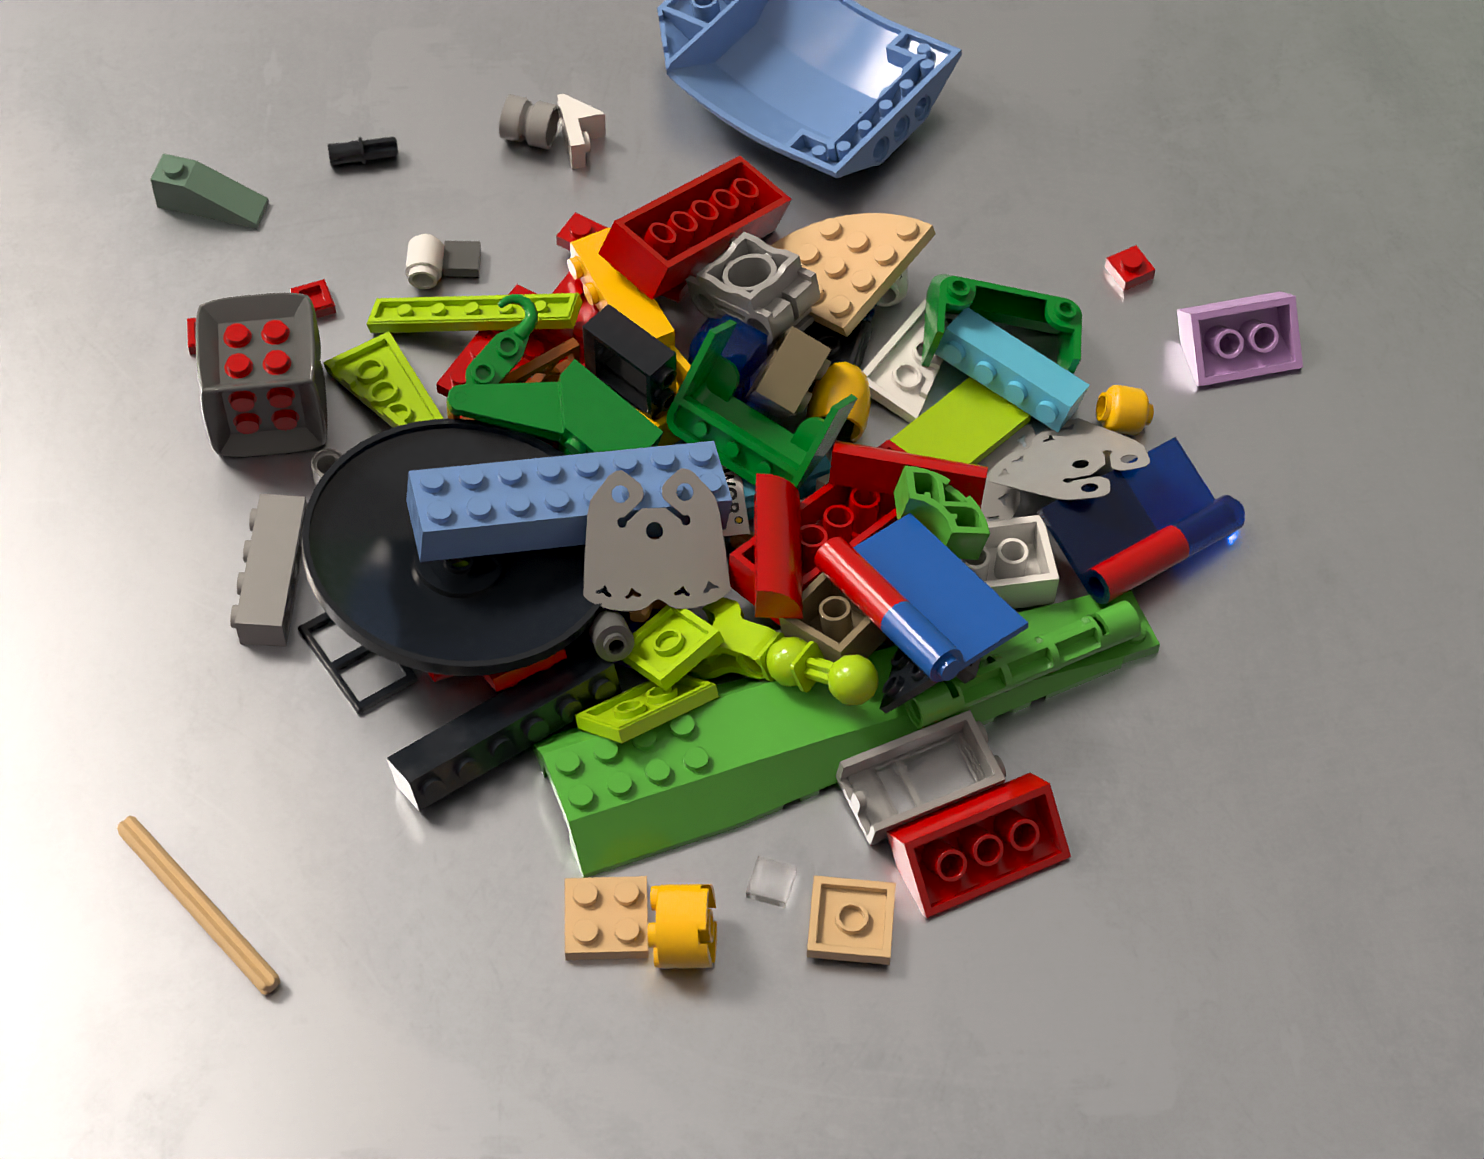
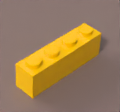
[567,227,675,347]

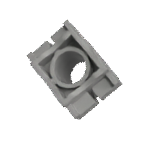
[686,231,820,363]

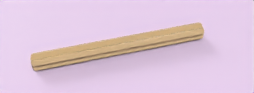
[117,816,280,995]

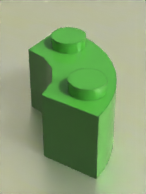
[894,466,990,560]

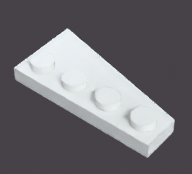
[863,298,958,423]

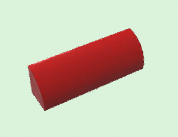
[829,440,988,509]
[754,473,803,619]

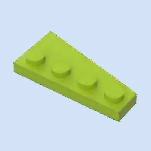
[323,331,444,428]

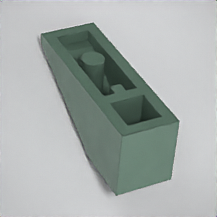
[150,153,269,229]

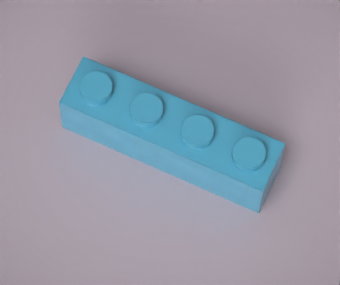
[935,308,1090,433]

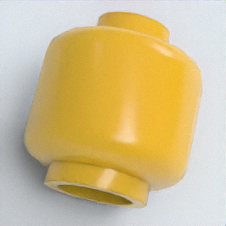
[1096,385,1154,436]

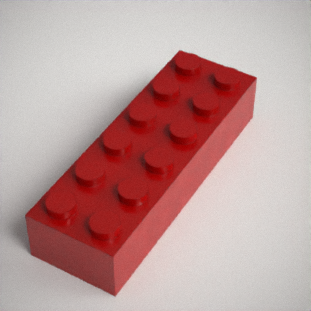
[598,155,792,300]
[728,439,907,625]

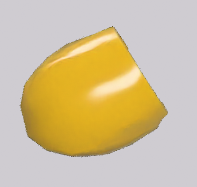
[806,361,871,443]

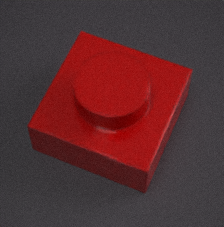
[1105,245,1156,291]

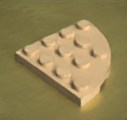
[770,213,936,337]

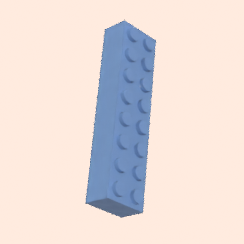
[406,441,732,562]

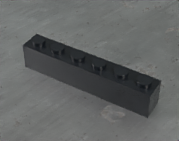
[387,641,622,811]

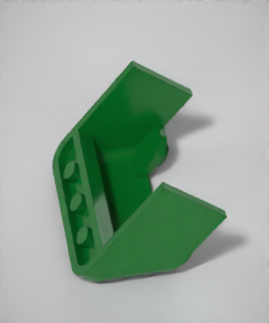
[922,274,1082,374]
[666,320,858,490]

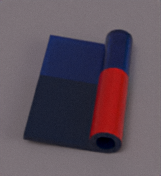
[1037,437,1245,604]

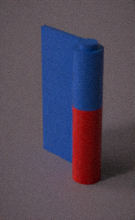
[814,513,1028,682]

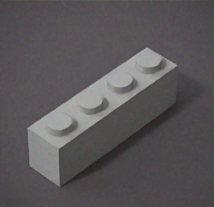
[230,494,307,647]

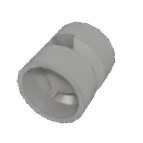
[499,94,560,149]

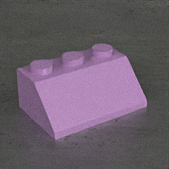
[1177,291,1303,386]

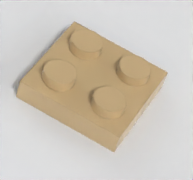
[807,875,896,965]
[565,876,649,960]

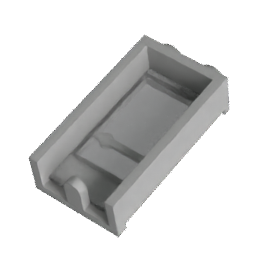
[835,710,1006,846]

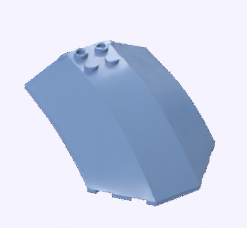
[657,0,962,178]

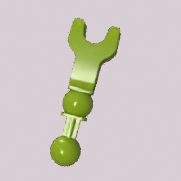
[687,597,879,705]

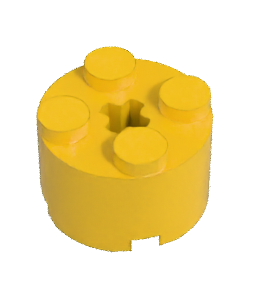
[647,884,717,969]

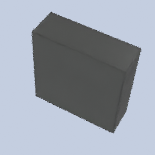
[442,241,481,277]

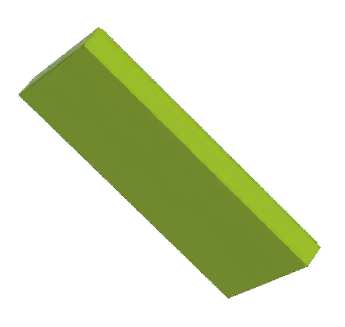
[890,377,1031,465]

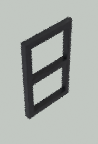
[297,612,418,714]

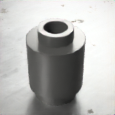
[588,610,634,662]

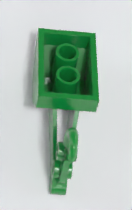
[447,294,663,455]

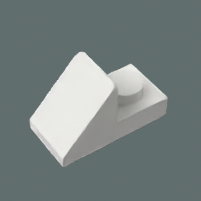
[557,94,606,169]

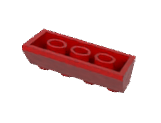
[886,772,1071,918]

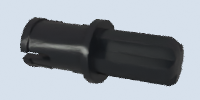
[327,137,399,166]

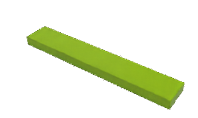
[366,293,582,333]

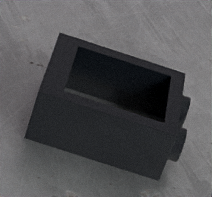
[582,304,677,420]

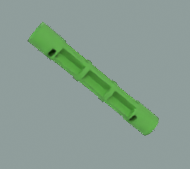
[904,600,1141,728]

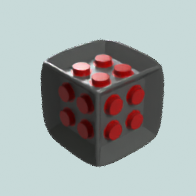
[195,293,328,457]

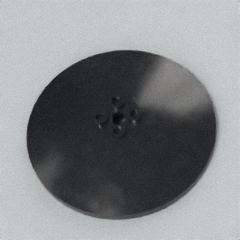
[302,419,610,676]

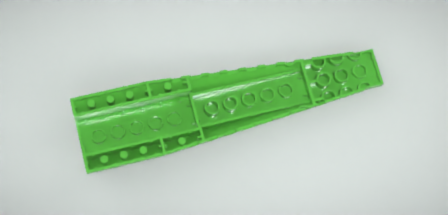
[532,590,1160,878]

